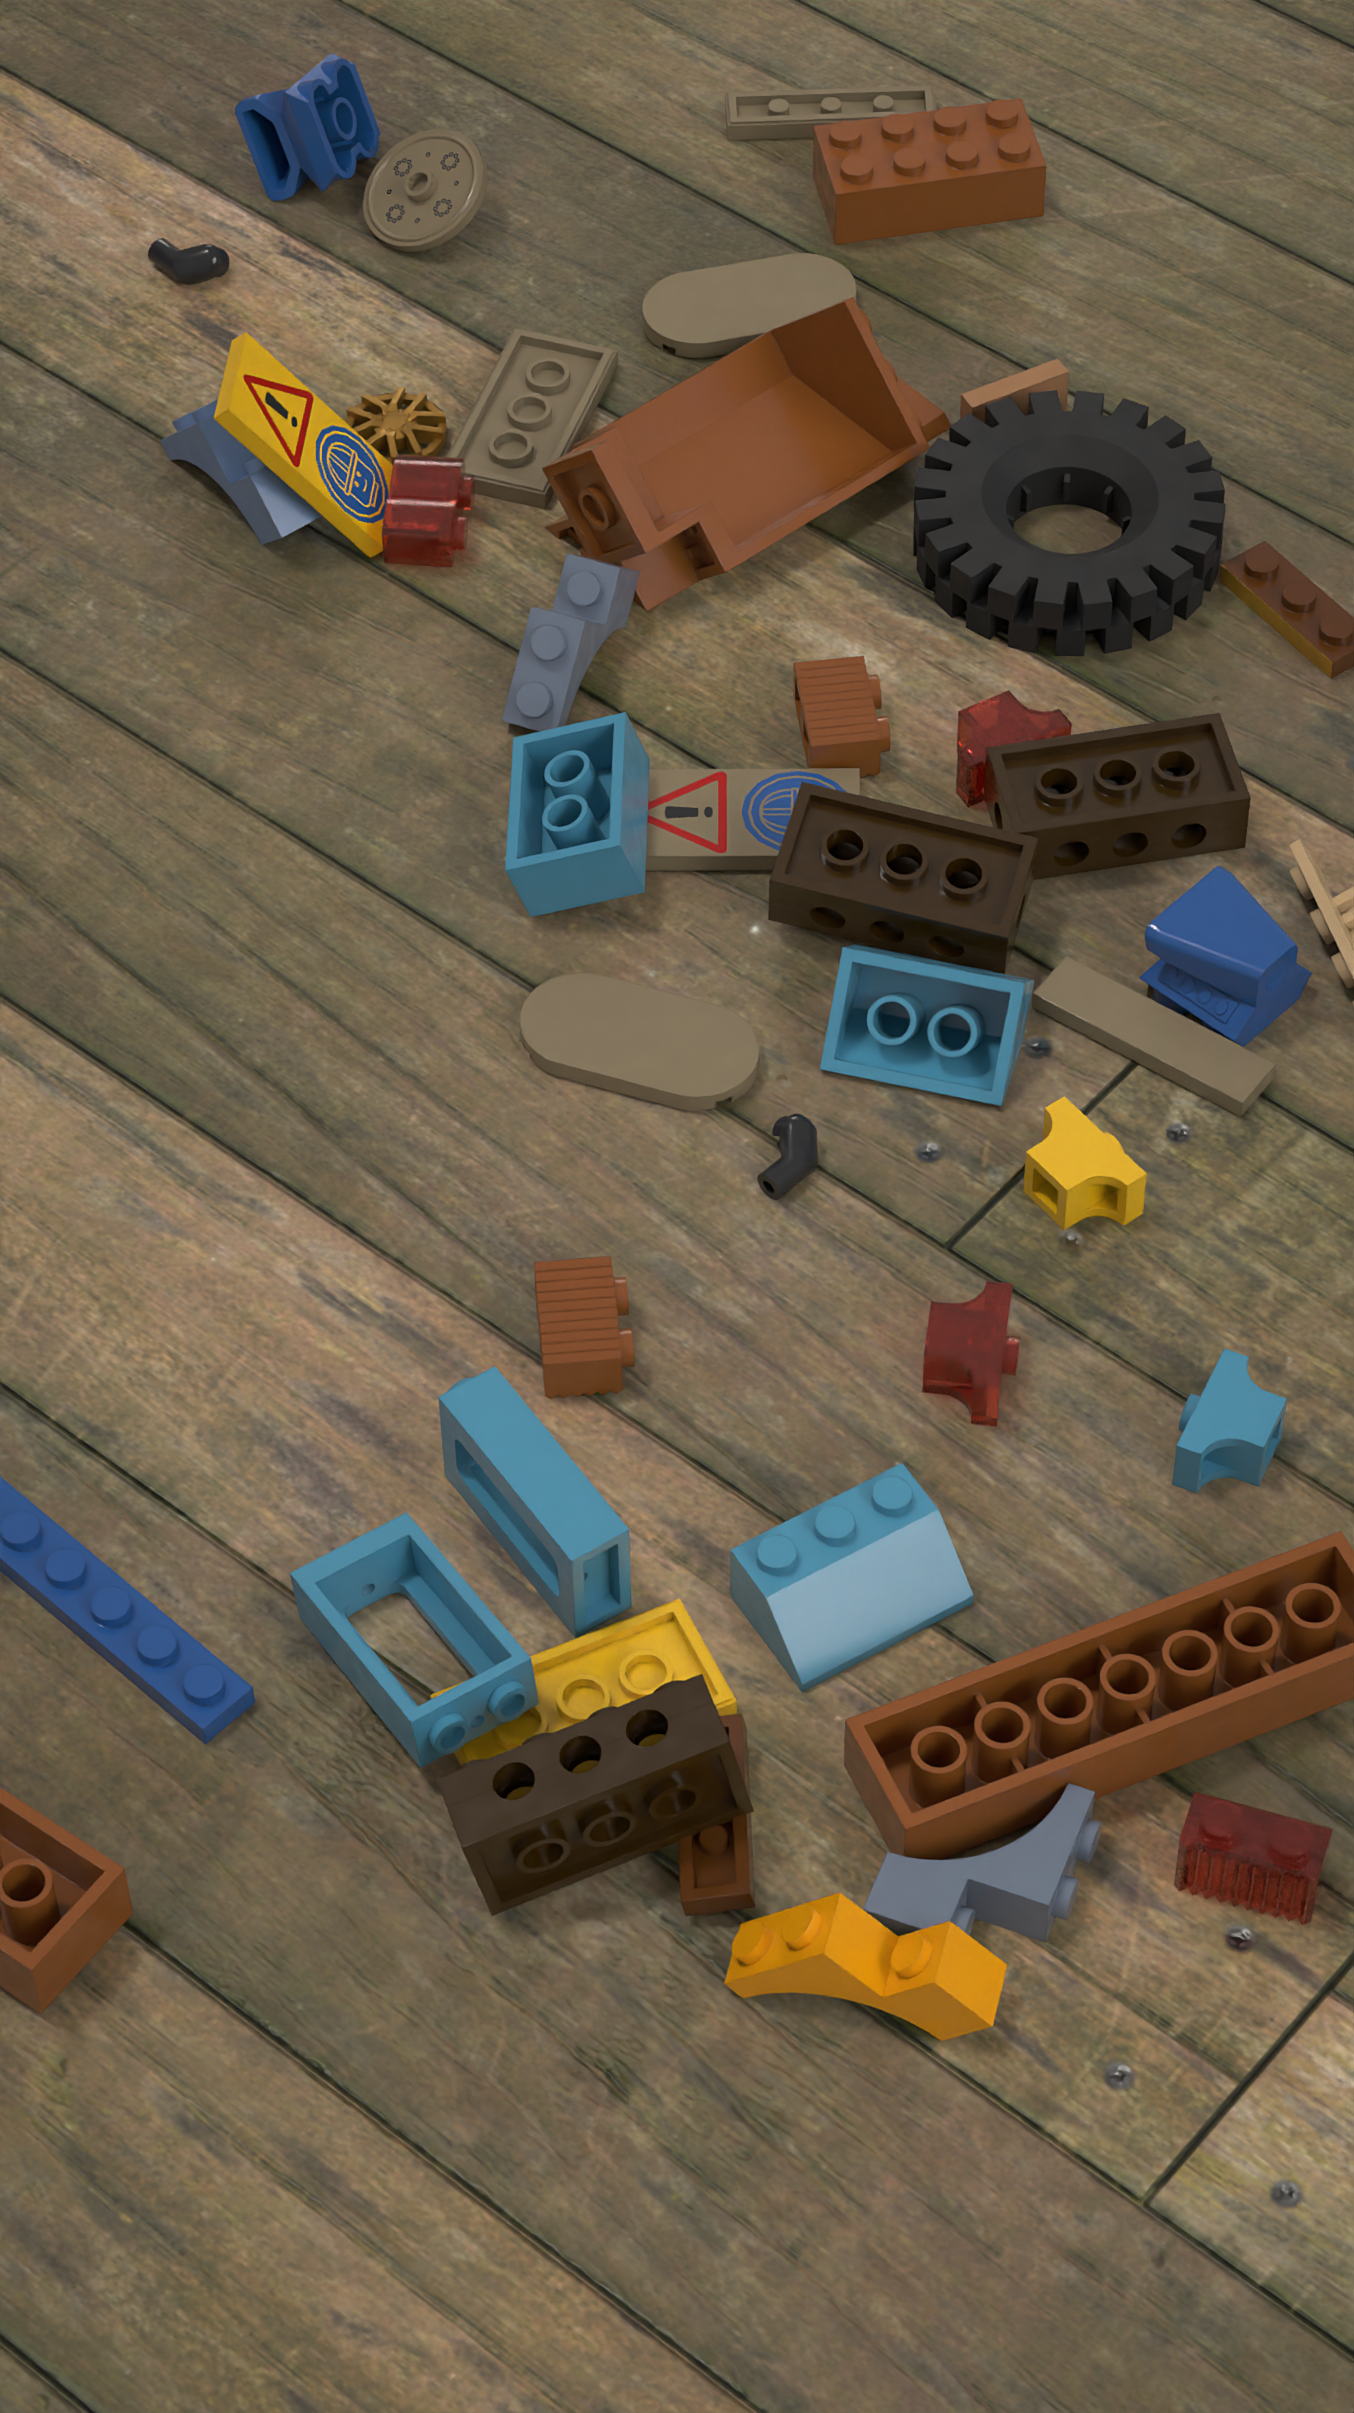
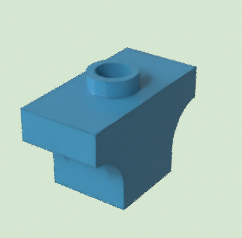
[1172,1348,1287,1493]

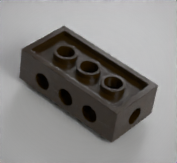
[984,713,1251,880]
[768,782,1038,974]
[437,1674,754,1916]

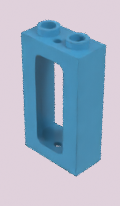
[438,1366,632,1638]
[290,1512,539,1768]

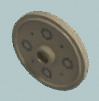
[363,129,488,252]

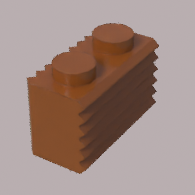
[793,656,891,778]
[534,1256,635,1400]

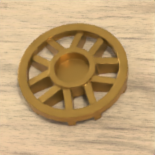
[345,387,447,470]

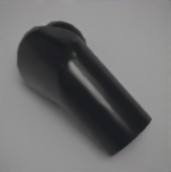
[148,238,230,285]
[757,1114,818,1200]

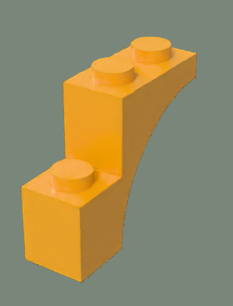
[724,1892,1007,2041]

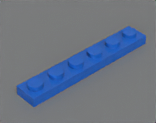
[0,1476,255,1744]

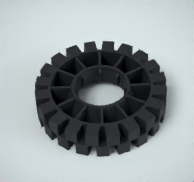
[913,390,1226,656]

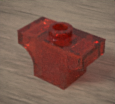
[956,690,1072,808]
[922,1281,1020,1427]

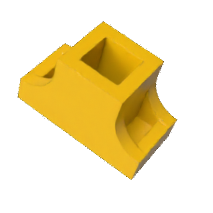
[1023,1096,1147,1230]

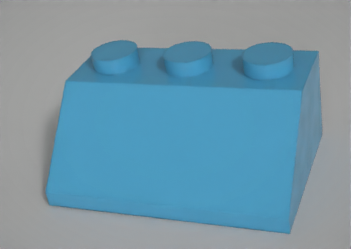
[820,944,1034,1106]
[730,1463,974,1692]

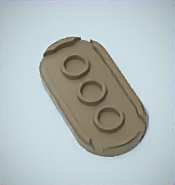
[642,253,857,358]
[519,972,760,1111]

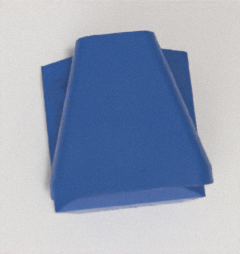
[235,53,381,201]
[1139,866,1312,1047]

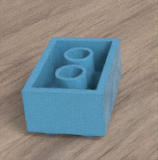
[505,712,650,917]

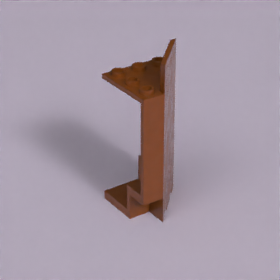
[542,297,951,612]

